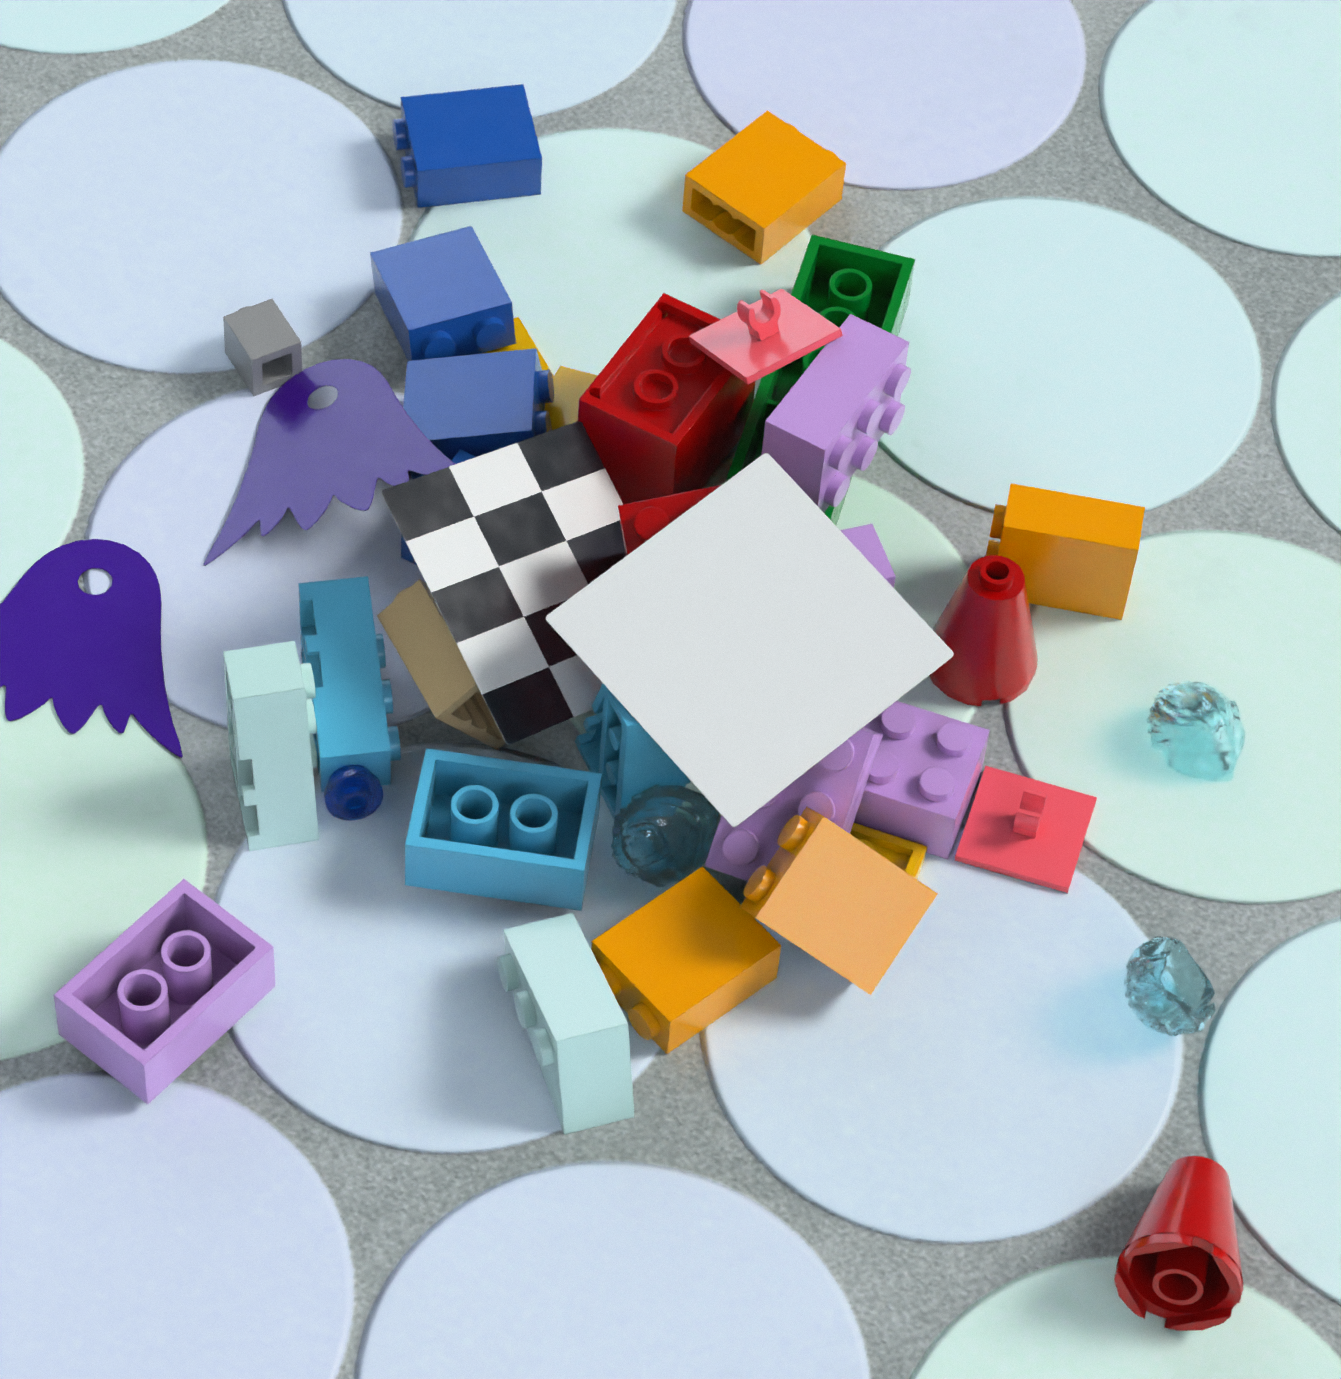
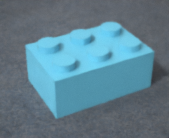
[405,748,602,911]

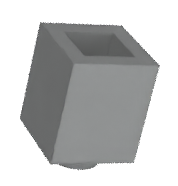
[223,298,302,396]

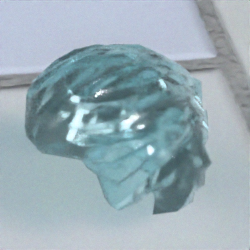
[1146,681,1245,782]
[611,784,719,887]
[1124,936,1216,1036]

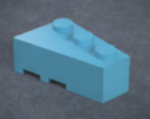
[298,576,401,792]
[574,683,691,830]

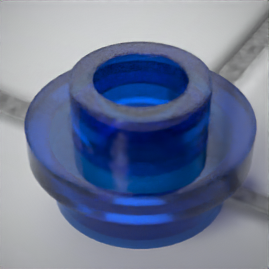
[324,765,383,821]

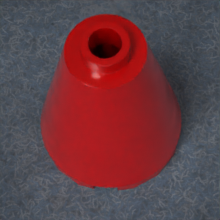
[929,555,1038,706]
[1114,1156,1244,1331]

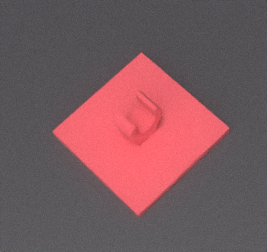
[689,289,843,385]
[955,765,1097,893]

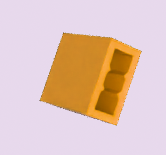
[682,110,846,265]
[986,483,1145,620]
[740,806,938,995]
[591,866,781,1054]

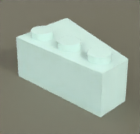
[223,641,319,851]
[497,913,635,1135]

